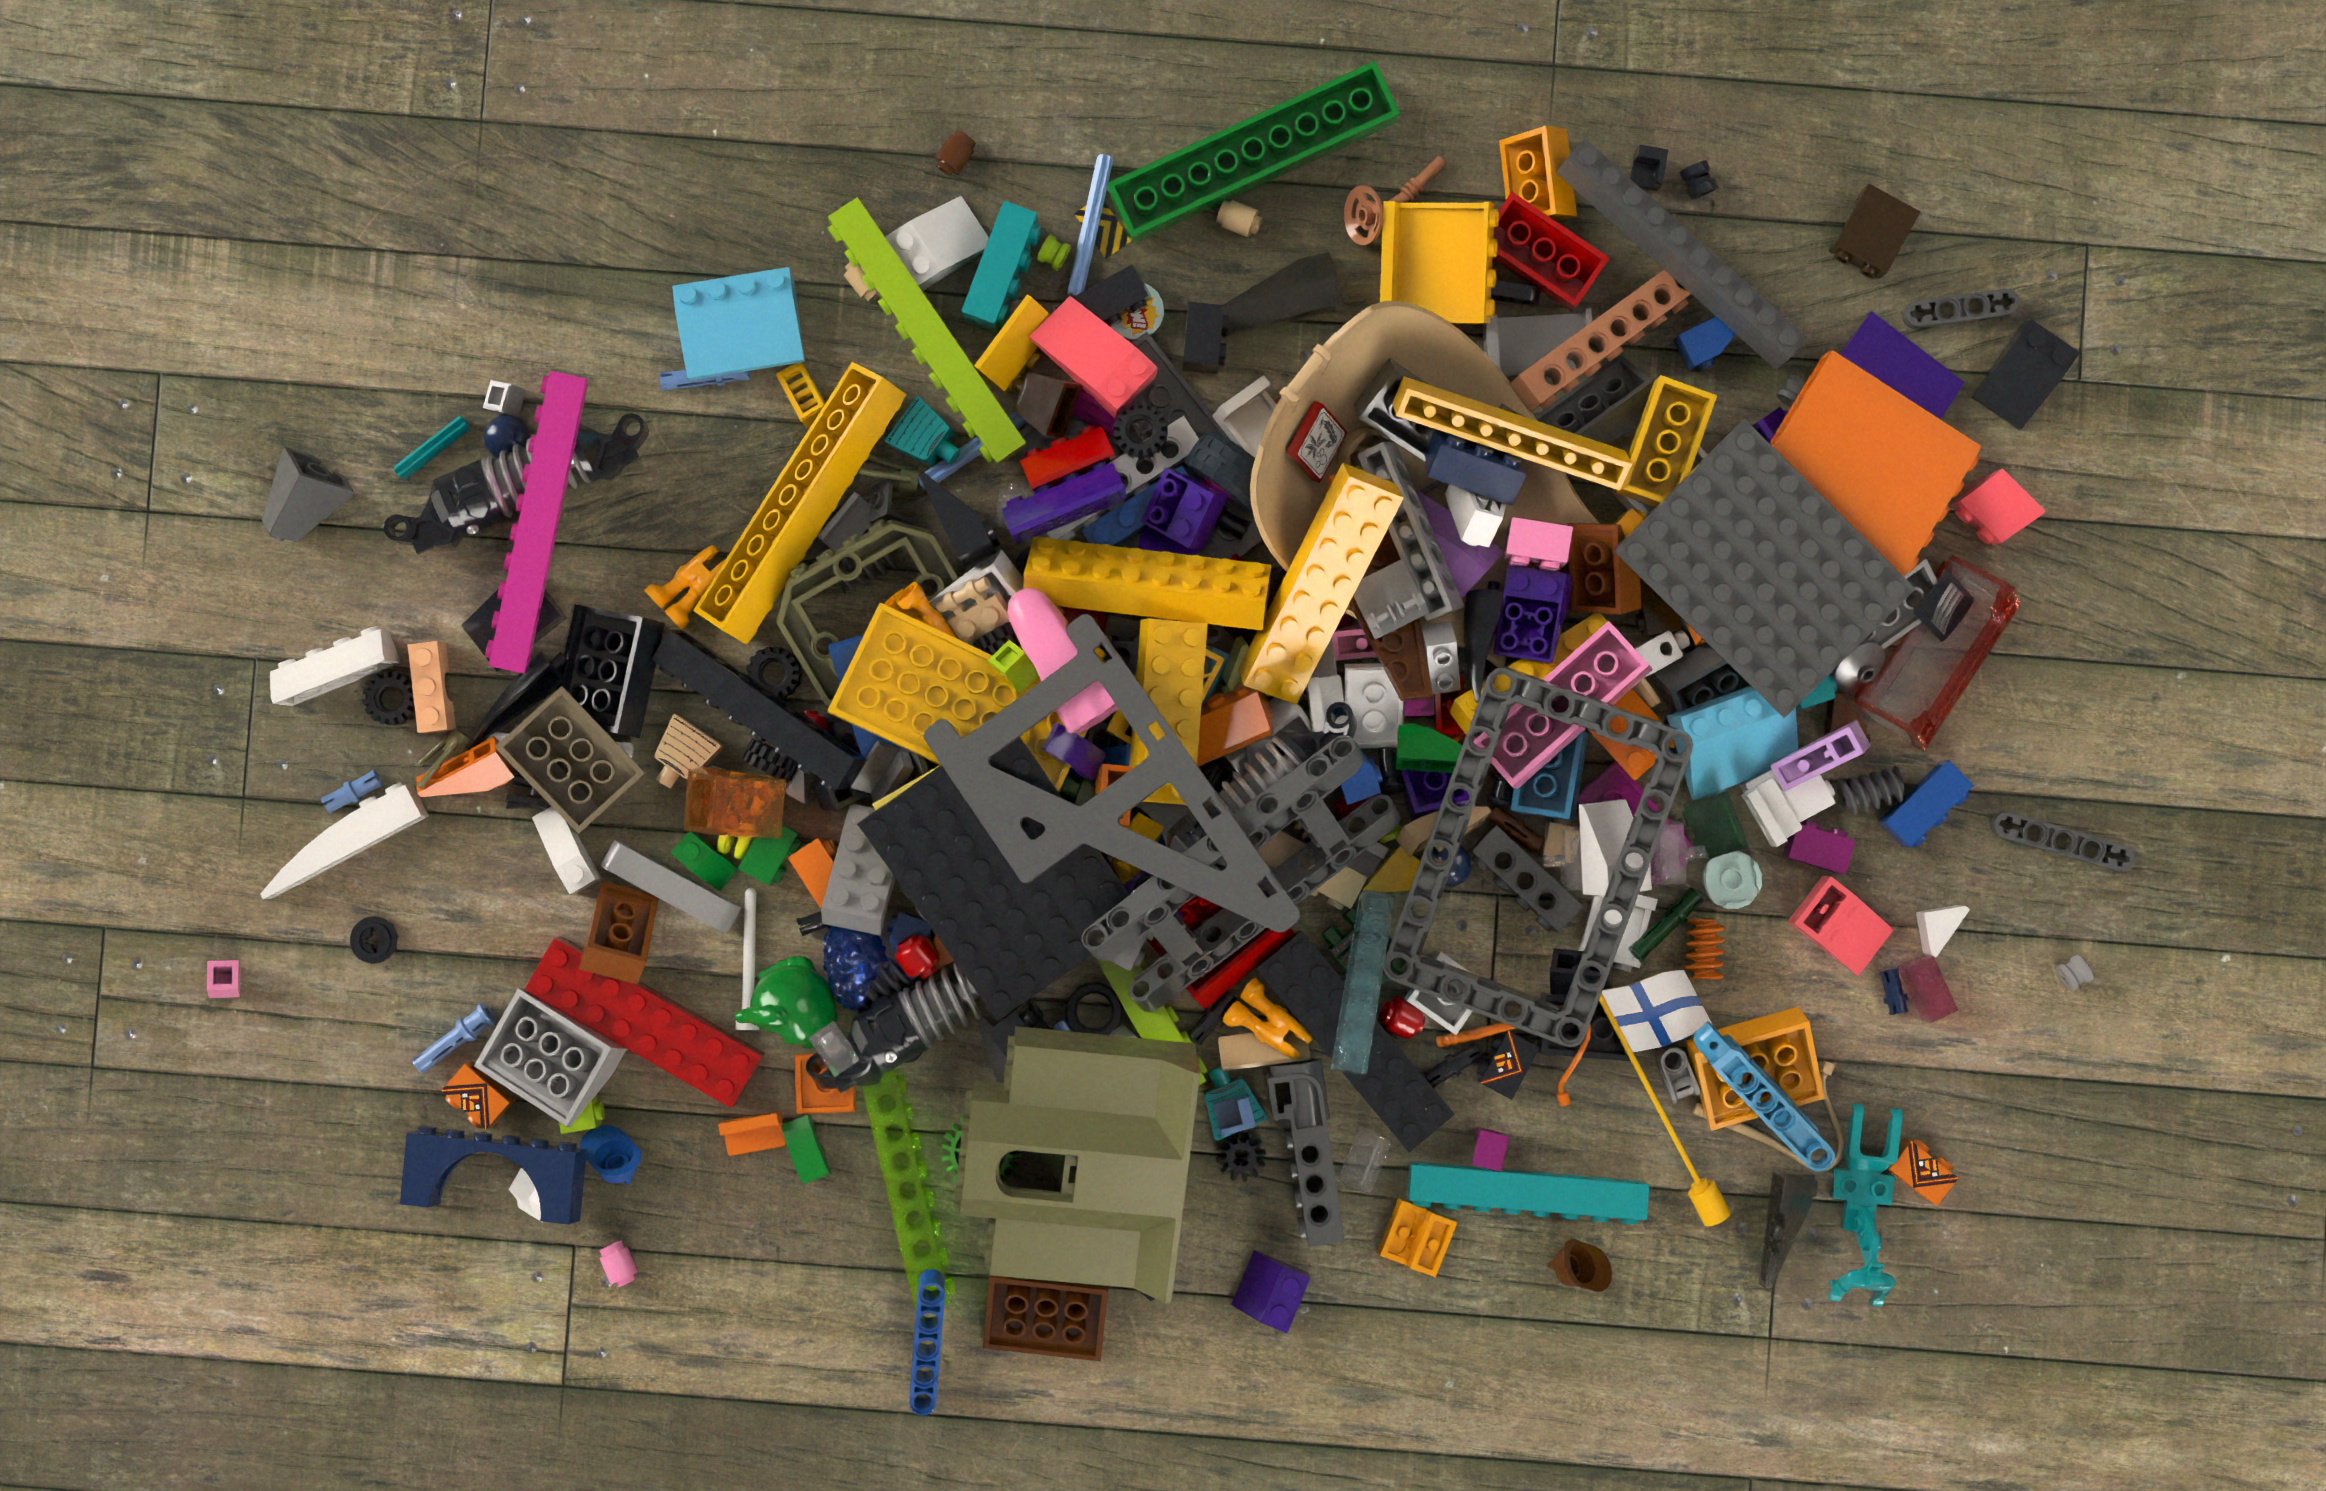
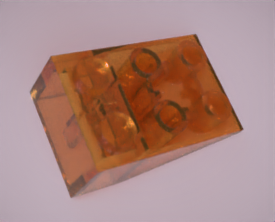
[683,766,786,838]

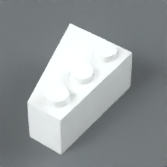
[1445,484,1506,547]

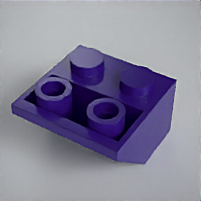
[1140,467,1229,549]

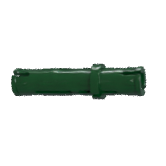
[1628,887,1704,962]

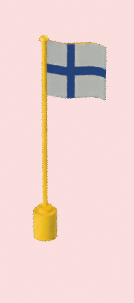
[1599,970,1731,1226]

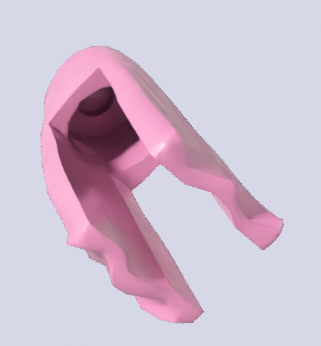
[1007,587,1119,735]

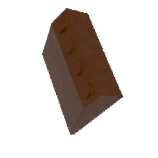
[983,1274,1109,1362]

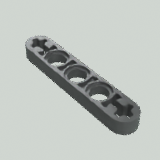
[1990,812,2135,871]

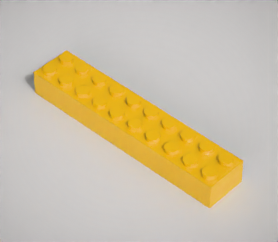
[693,362,907,645]

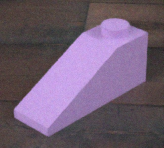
[1770,719,1871,792]

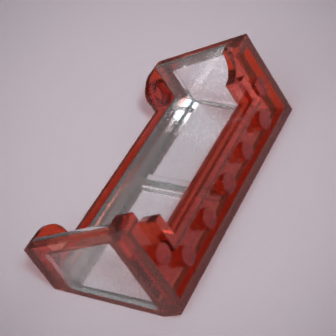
[1855,555,2020,752]

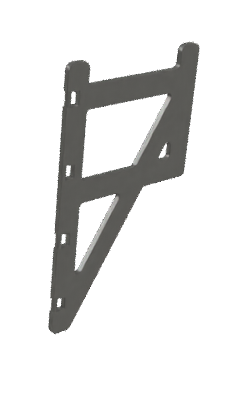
[924,614,1301,933]

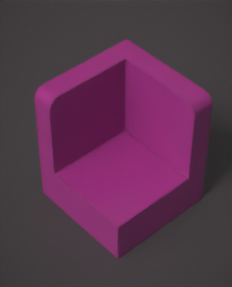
[1472,1127,1509,1172]

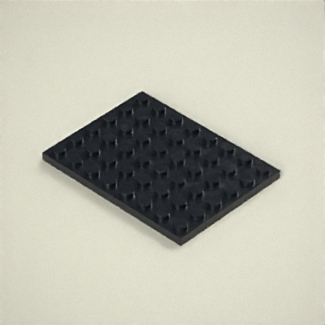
[857,737,1131,1020]

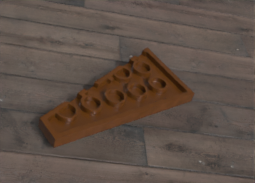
[1349,529,1433,702]

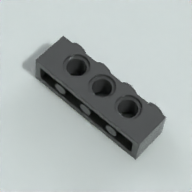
[1469,825,1583,932]

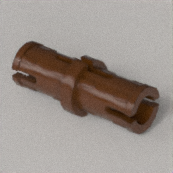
[1486,804,1545,853]

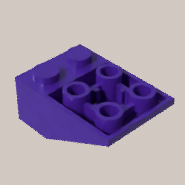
[1493,565,1573,663]

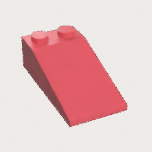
[1029,296,1158,418]

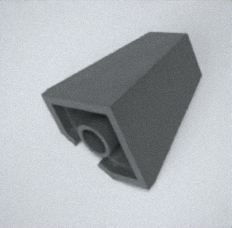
[262,447,354,542]

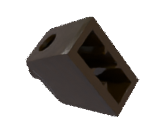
[1011,372,1083,437]

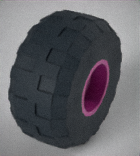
[1187,431,1255,512]

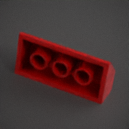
[1493,192,1610,312]

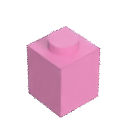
[207,960,241,998]

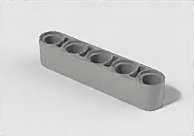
[600,839,742,934]

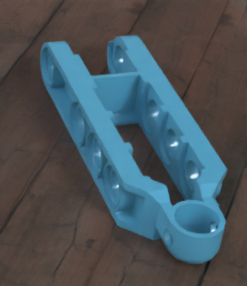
[1693,1021,1835,1172]

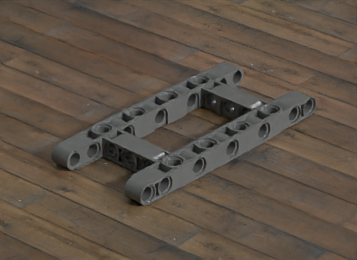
[1082,735,1401,1012]

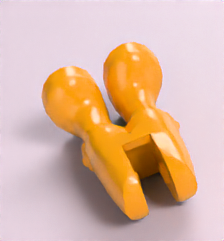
[644,545,726,630]
[884,582,960,640]
[1222,977,1313,1060]

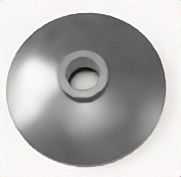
[1833,641,1885,692]

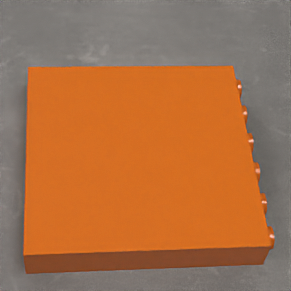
[1769,350,1982,577]

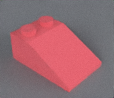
[1951,468,2045,546]

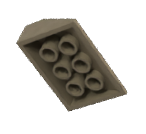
[495,686,645,834]

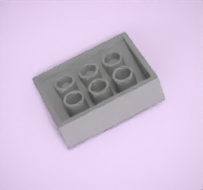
[474,988,627,1127]

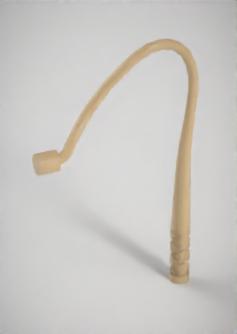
[1692,1060,1844,1171]

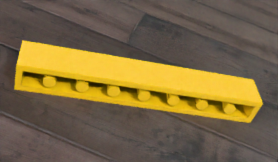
[1392,376,1632,491]

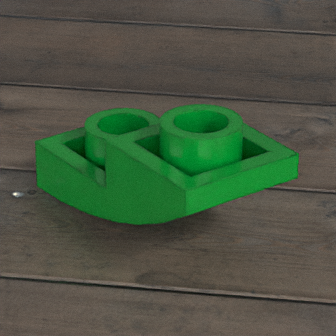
[781,1115,831,1184]

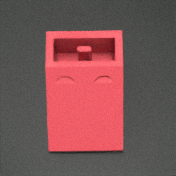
[1787,876,1894,976]

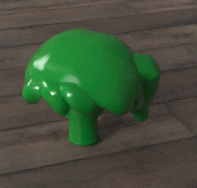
[735,956,838,1049]

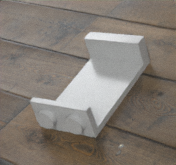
[1482,308,1598,377]

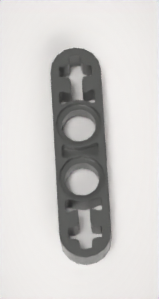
[1902,289,2019,329]

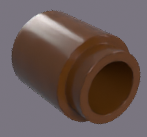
[934,130,976,176]

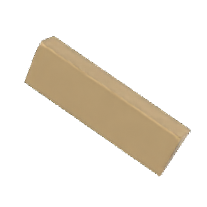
[1218,1026,1310,1071]

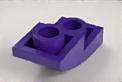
[1042,723,1106,780]

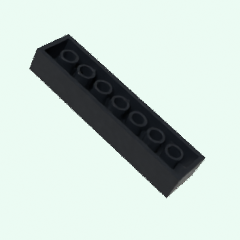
[1255,930,1455,1152]

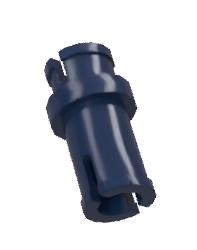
[1879,968,1909,1015]

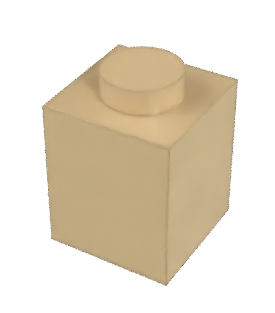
[1539,819,1579,863]

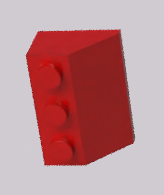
[1020,425,1116,495]

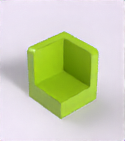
[987,640,1039,693]

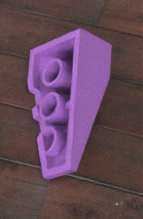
[1416,489,1504,598]

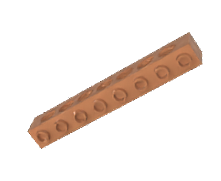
[1510,270,1692,412]

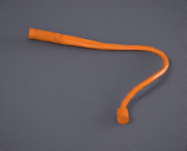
[1436,1005,1591,1107]

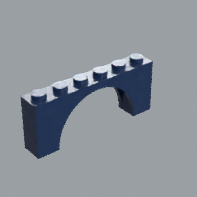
[400,1126,587,1225]

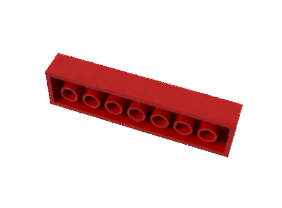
[524,936,765,1108]

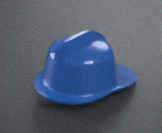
[580,1125,641,1185]

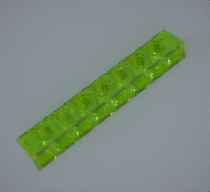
[862,1069,956,1312]

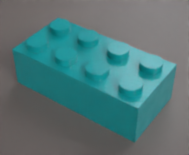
[961,201,1043,334]

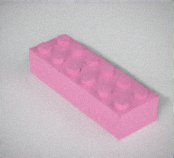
[1474,621,1653,789]

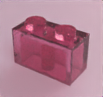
[1897,954,1958,1023]

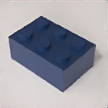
[1424,429,1526,506]

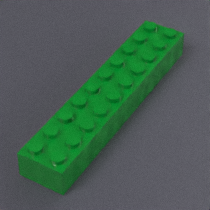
[1107,61,1400,244]

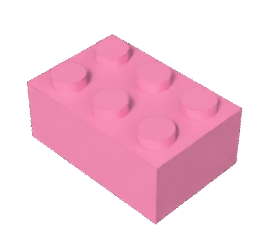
[1502,517,1573,572]

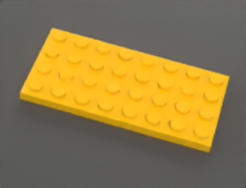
[827,603,1088,791]

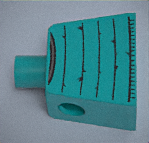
[885,396,961,467]
[1204,1066,1268,1141]

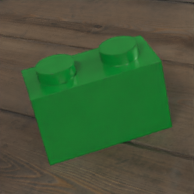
[738,817,802,886]

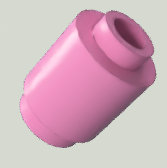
[599,1240,638,1287]

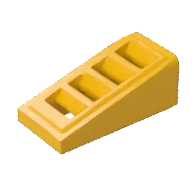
[776,362,826,428]

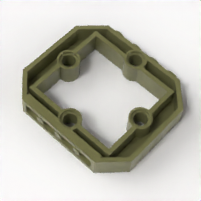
[776,519,972,706]

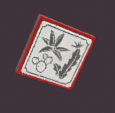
[1286,401,1348,483]

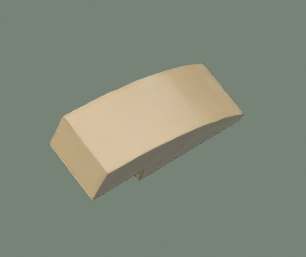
[1396,806,1491,857]

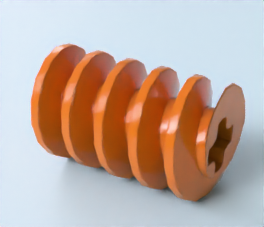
[1685,918,1725,980]

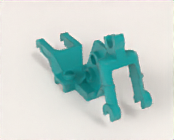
[1828,1103,1903,1307]

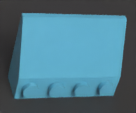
[672,267,805,381]
[1667,686,1798,800]

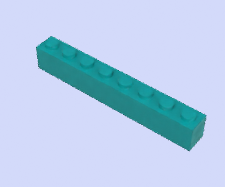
[1407,1161,1650,1224]

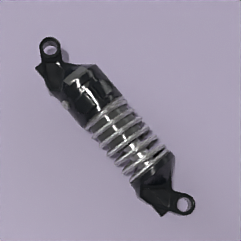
[383,413,649,554]
[1133,702,1357,898]
[806,961,1028,1093]

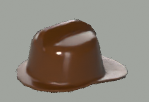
[1548,1239,1612,1292]

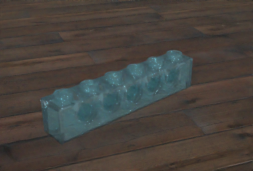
[1330,890,1396,1075]

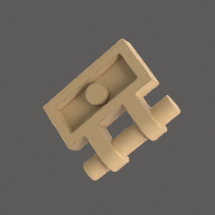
[936,577,1010,643]

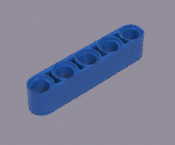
[909,1269,945,1415]

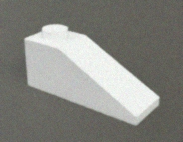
[532,806,603,894]

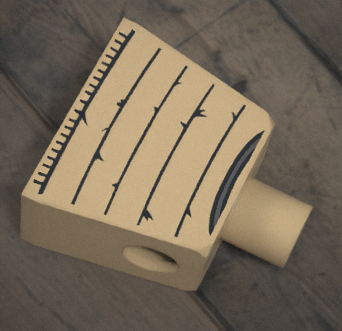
[654,714,725,789]

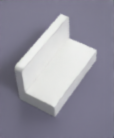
[1306,675,1347,732]
[1741,778,1802,847]

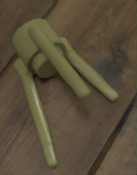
[858,454,919,501]
[417,728,471,797]

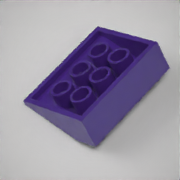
[1838,311,1965,420]
[1001,461,1127,545]

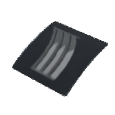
[1913,569,1974,642]

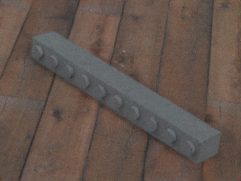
[1556,139,1807,370]

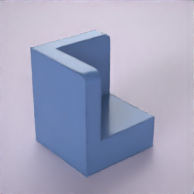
[1214,1095,1256,1136]

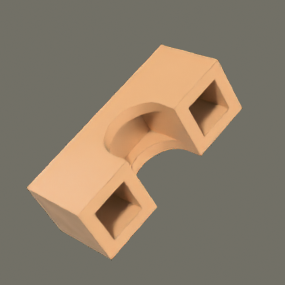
[407,641,456,734]

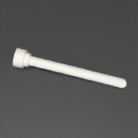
[736,888,759,1030]

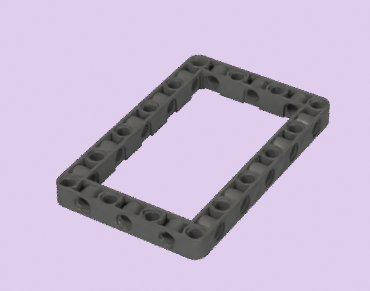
[1383,667,1693,1047]

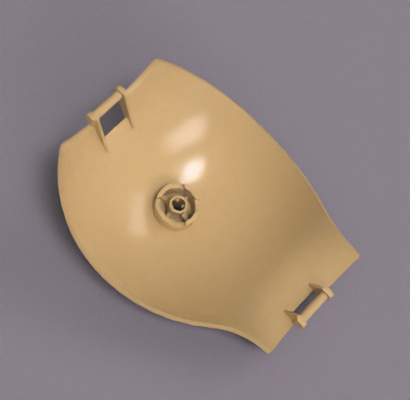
[1250,301,1600,668]

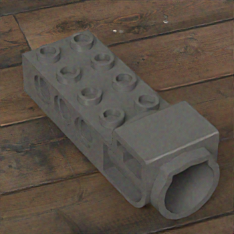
[1265,1058,1345,1247]

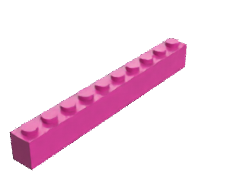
[485,370,589,674]

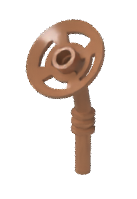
[1344,156,1446,245]

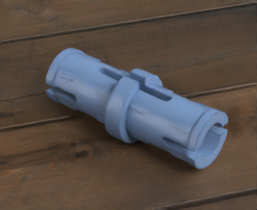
[321,769,384,814]

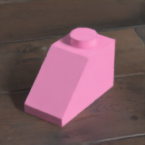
[1332,623,1377,661]

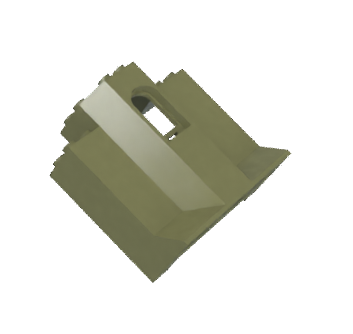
[954,1026,1200,1304]

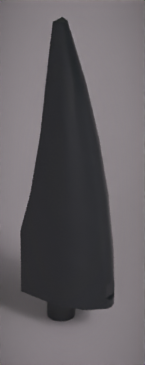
[1464,581,1503,703]
[466,652,569,749]

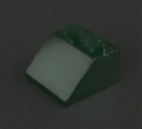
[1682,790,1749,859]

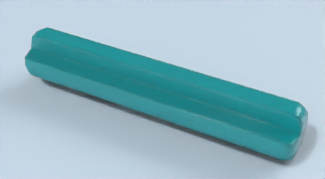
[393,416,471,480]

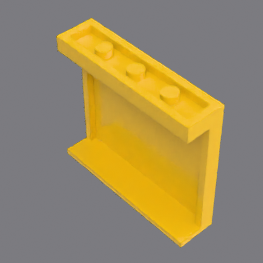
[1380,201,1499,324]

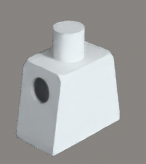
[1634,630,1690,678]

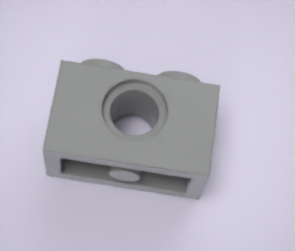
[1421,621,1461,694]

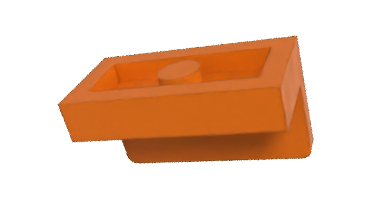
[718,1110,786,1156]

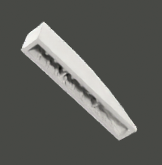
[260,782,429,899]

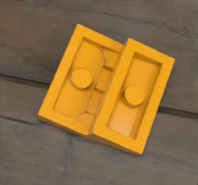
[1376,1198,1458,1278]

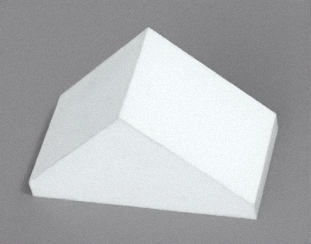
[1916,905,1970,958]

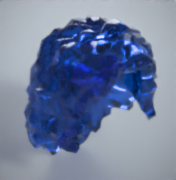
[822,926,889,1011]

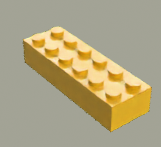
[1129,618,1208,805]

